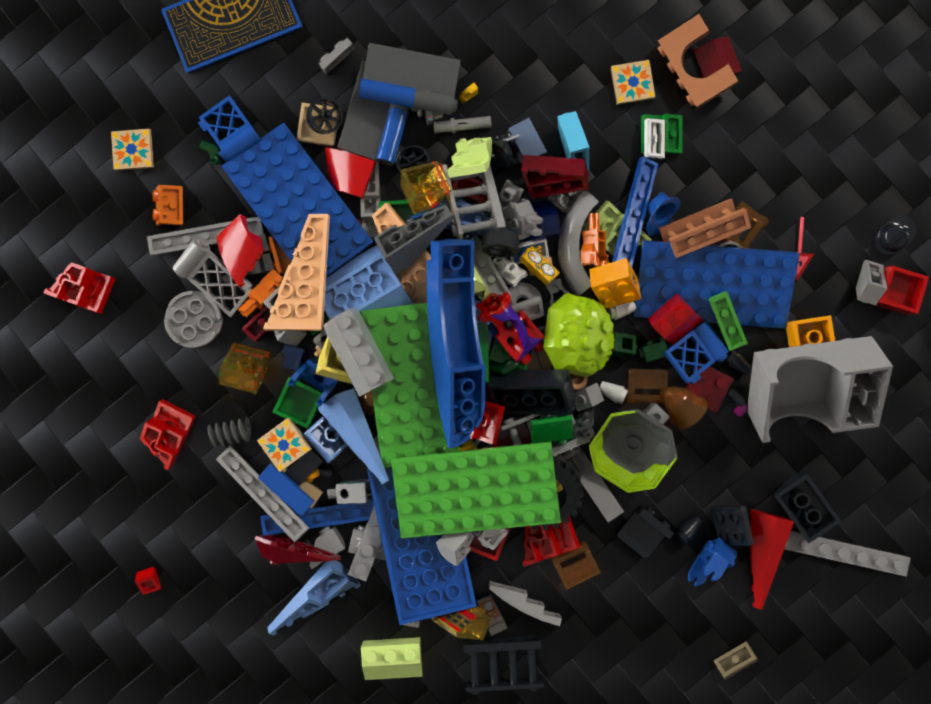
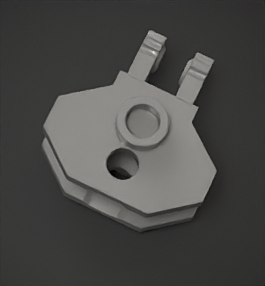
[504,199,543,240]

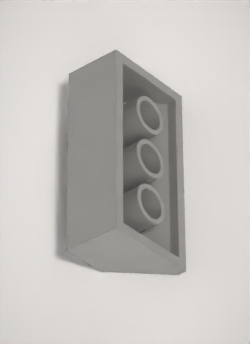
[322,307,394,397]

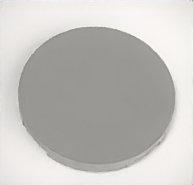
[164,291,223,348]

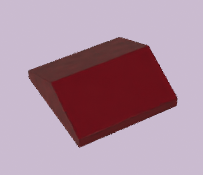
[692,36,742,78]

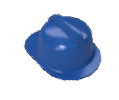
[646,192,681,236]

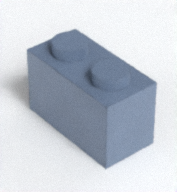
[508,118,547,159]

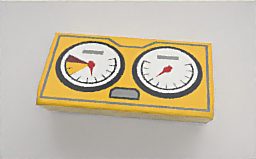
[519,246,560,286]

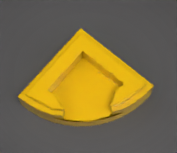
[459,83,478,104]

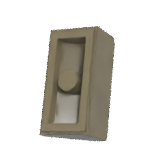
[713,642,758,680]

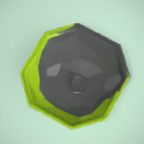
[589,409,678,493]

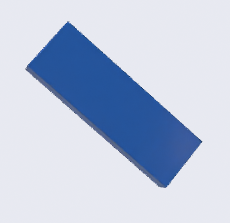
[258,463,315,516]

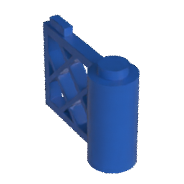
[198,95,261,162]
[664,320,729,385]

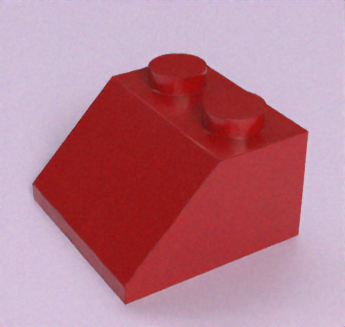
[648,293,703,345]

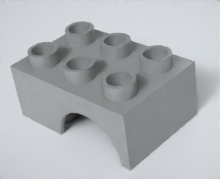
[747,336,893,443]

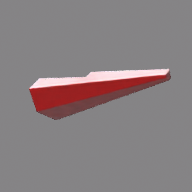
[748,509,794,610]

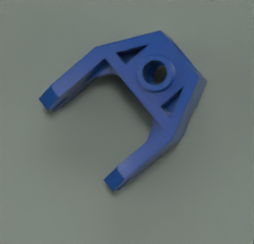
[288,357,339,407]
[688,538,737,587]

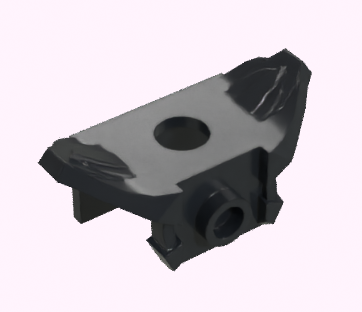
[490,132,522,171]

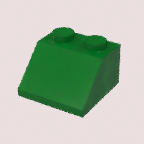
[529,415,573,444]

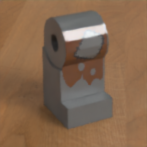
[477,594,507,636]

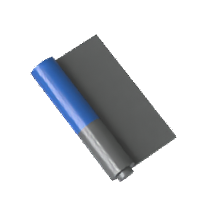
[359,43,461,115]
[337,60,410,166]

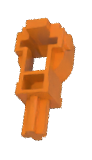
[581,213,610,268]
[238,270,283,317]

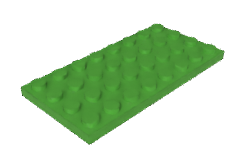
[361,303,460,468]
[391,441,561,538]

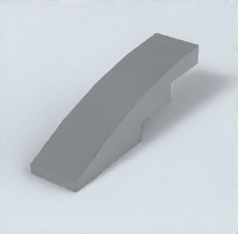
[361,161,381,240]
[563,446,624,523]
[489,581,562,626]

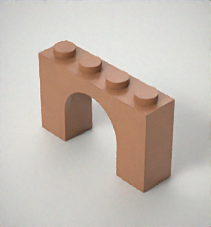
[657,14,739,109]

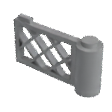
[173,238,253,318]

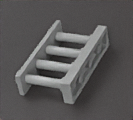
[440,165,506,239]
[500,414,590,456]

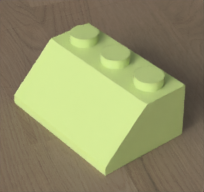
[361,637,423,680]

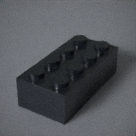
[487,370,576,415]

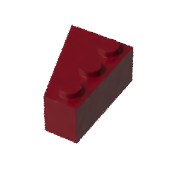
[522,155,589,199]

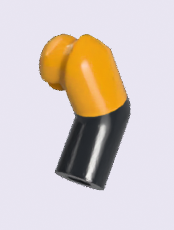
[305,465,333,482]

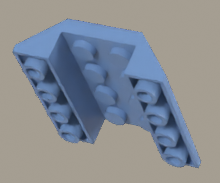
[324,245,414,320]

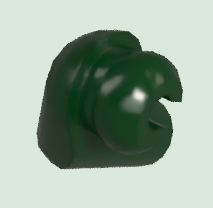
[199,140,223,165]
[490,358,519,375]

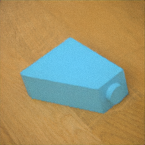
[557,111,590,170]

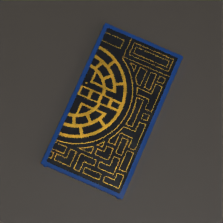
[161,0,303,74]

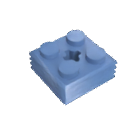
[303,416,348,463]

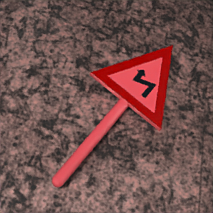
[796,217,814,281]

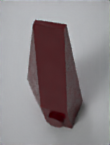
[255,534,341,565]

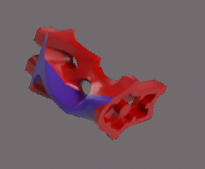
[475,292,545,365]

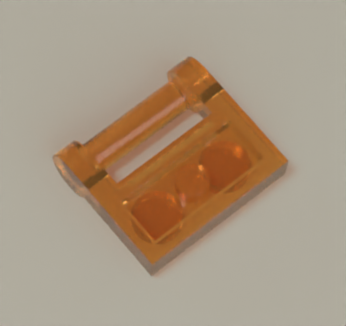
[726,201,769,248]
[627,369,668,404]
[551,541,601,590]

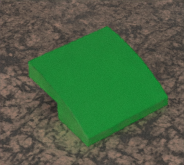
[641,114,683,155]

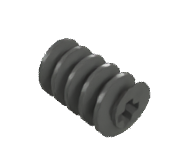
[207,418,251,448]

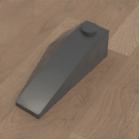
[374,205,454,274]

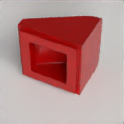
[135,567,161,595]

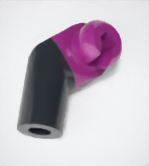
[727,389,748,417]

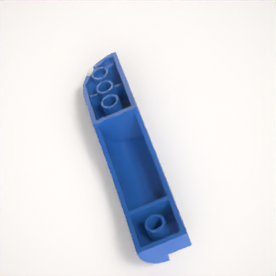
[427,239,486,448]

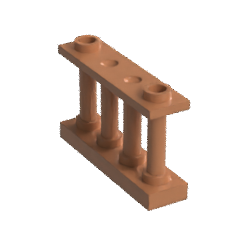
[659,199,751,258]

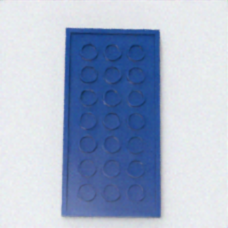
[221,123,374,278]
[633,240,800,329]
[367,467,477,625]

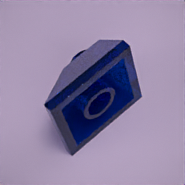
[521,198,561,242]

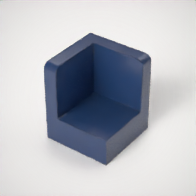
[282,344,306,371]

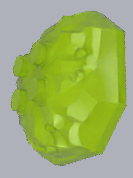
[543,293,615,377]

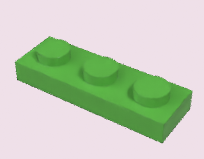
[708,291,748,351]

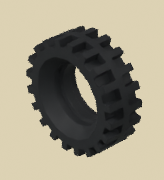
[532,453,584,530]

